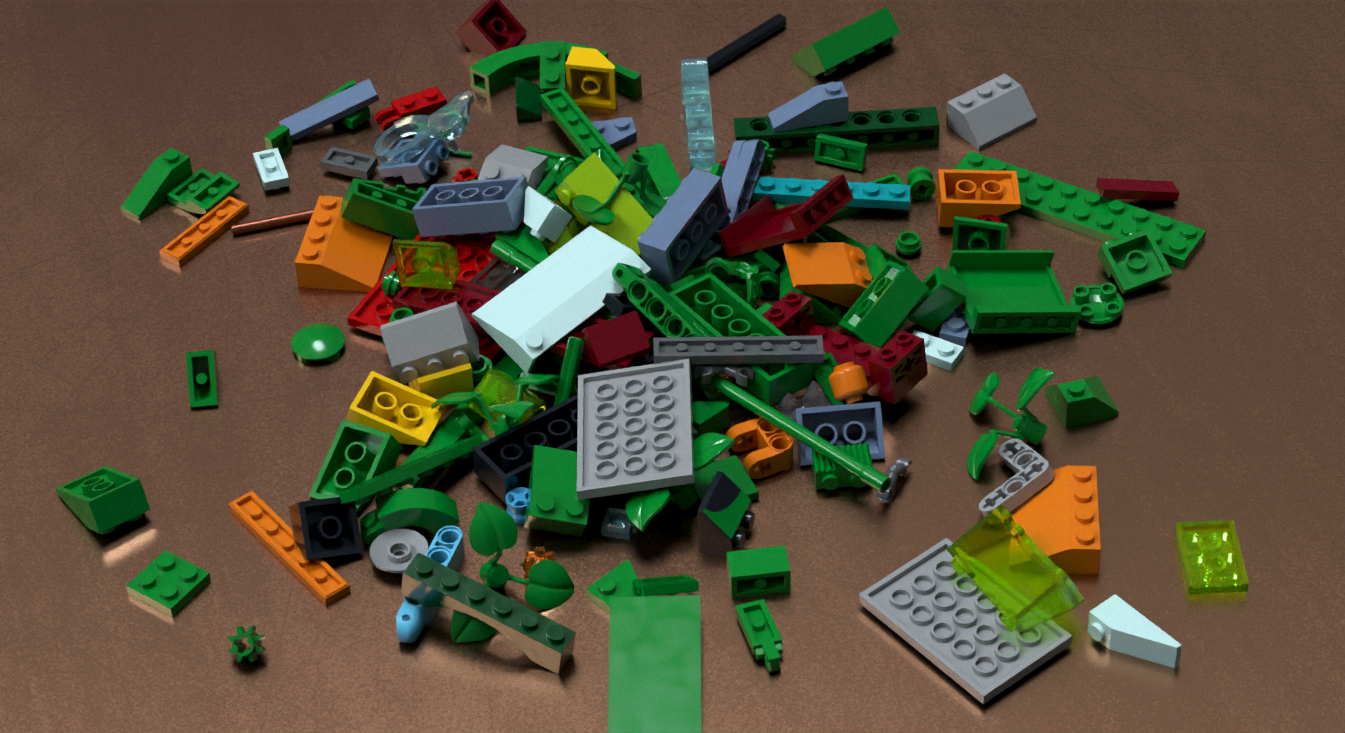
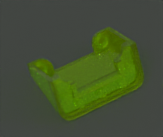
[946,503,1085,633]

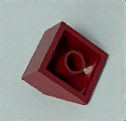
[455,0,527,56]

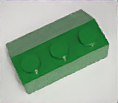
[838,260,929,348]

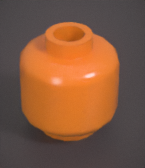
[828,361,869,404]

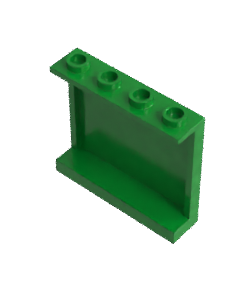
[946,250,1082,334]

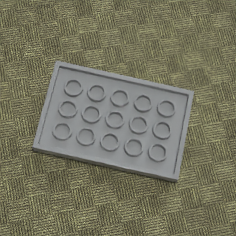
[577,358,695,500]
[859,538,1072,704]

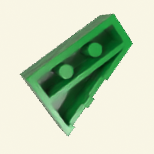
[341,178,426,241]

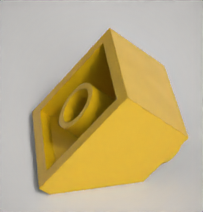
[565,46,617,109]

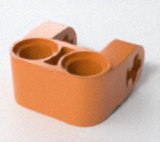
[726,417,793,479]

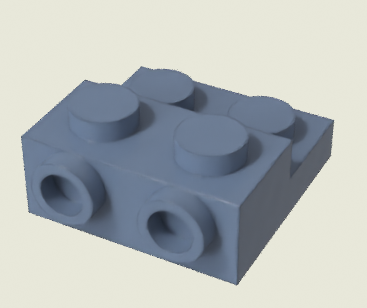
[377,136,449,184]

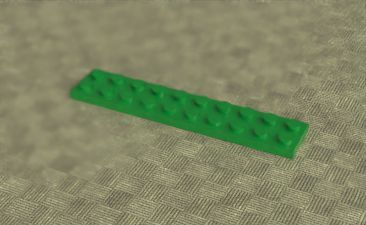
[954,151,1206,268]

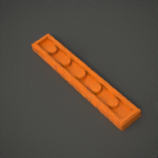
[228,490,351,606]

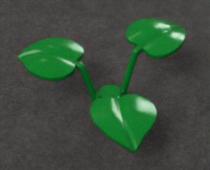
[572,148,667,225]
[966,367,1056,480]
[431,374,560,436]
[626,432,736,531]
[451,502,575,642]

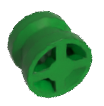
[907,167,936,200]

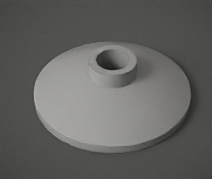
[370,529,428,573]

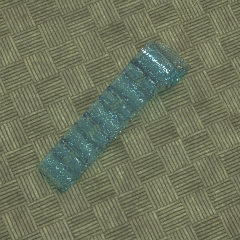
[681,57,716,172]

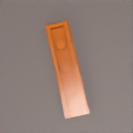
[159,196,250,267]

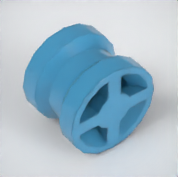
[505,487,528,524]

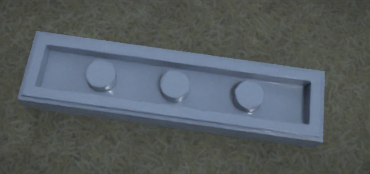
[279,79,380,142]

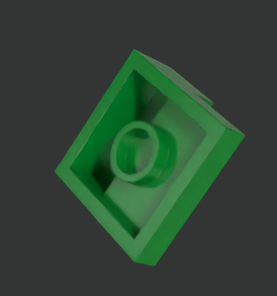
[1098,229,1173,295]

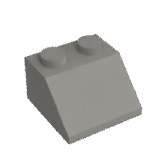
[477,144,549,190]

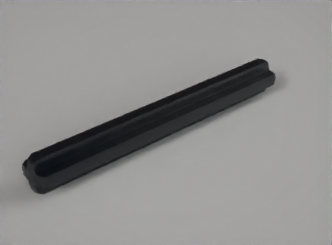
[695,13,787,77]

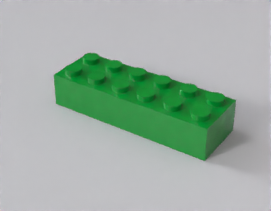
[668,272,813,406]

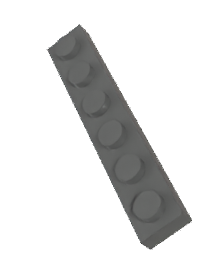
[653,335,824,365]

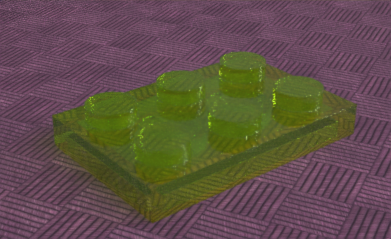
[1174,520,1249,595]

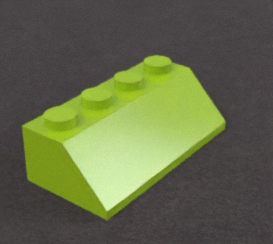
[555,152,653,258]

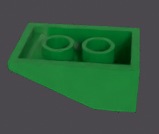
[309,420,403,513]
[524,445,590,537]
[55,466,150,534]

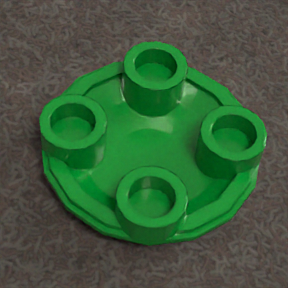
[1070,283,1124,324]
[291,323,345,363]

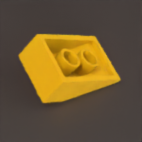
[346,371,448,446]

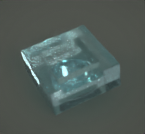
[601,507,635,540]

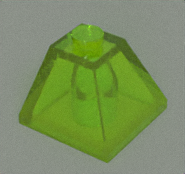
[392,239,460,289]

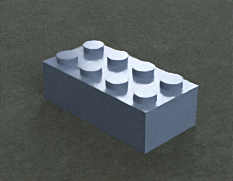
[637,168,729,285]
[412,176,529,238]

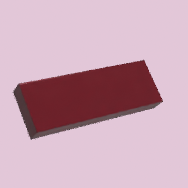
[1096,178,1179,201]

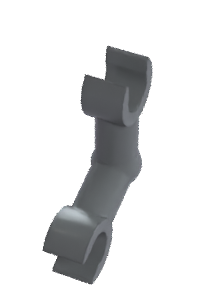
[694,364,755,386]
[876,457,912,504]

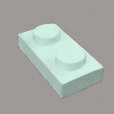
[253,148,290,191]
[912,330,964,371]

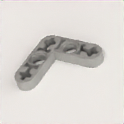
[979,438,1055,522]

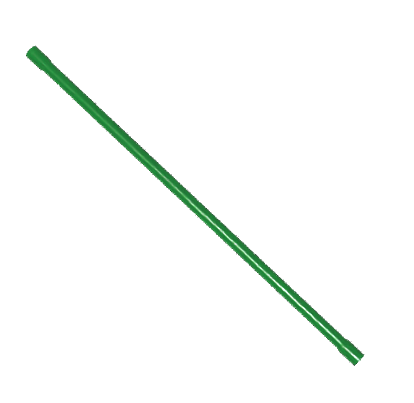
[490,240,891,493]

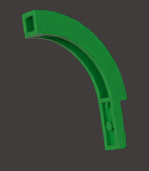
[469,43,642,99]

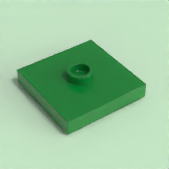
[691,455,759,505]

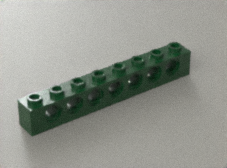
[734,107,940,155]

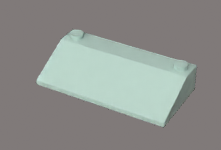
[472,226,651,374]

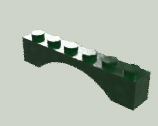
[401,552,576,674]

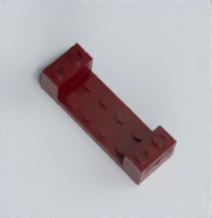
[762,291,928,404]

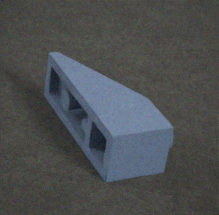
[768,81,848,132]

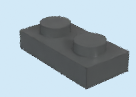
[320,147,378,180]

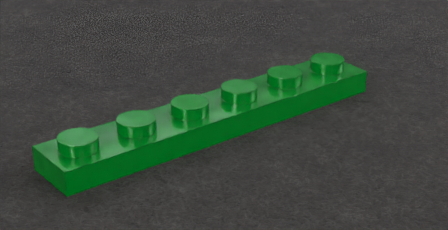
[338,435,483,506]

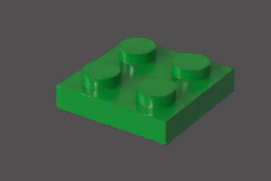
[126,550,211,617]

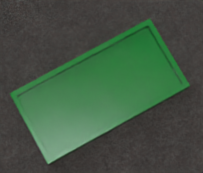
[608,595,702,733]

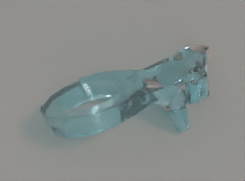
[373,91,475,165]

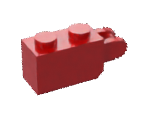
[374,86,449,137]

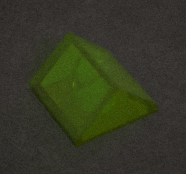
[467,369,545,424]

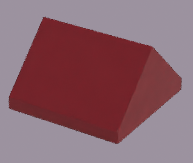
[577,310,651,369]

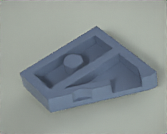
[591,117,637,151]

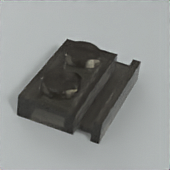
[468,256,526,292]

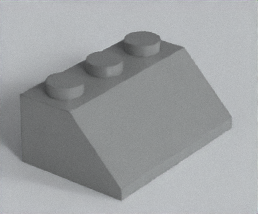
[946,73,1037,150]
[380,302,479,384]

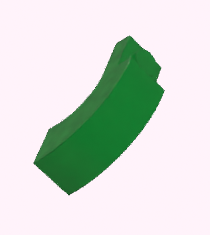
[359,488,459,545]

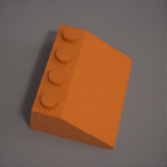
[294,196,395,292]
[1008,466,1101,574]

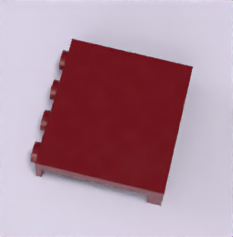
[718,174,854,258]

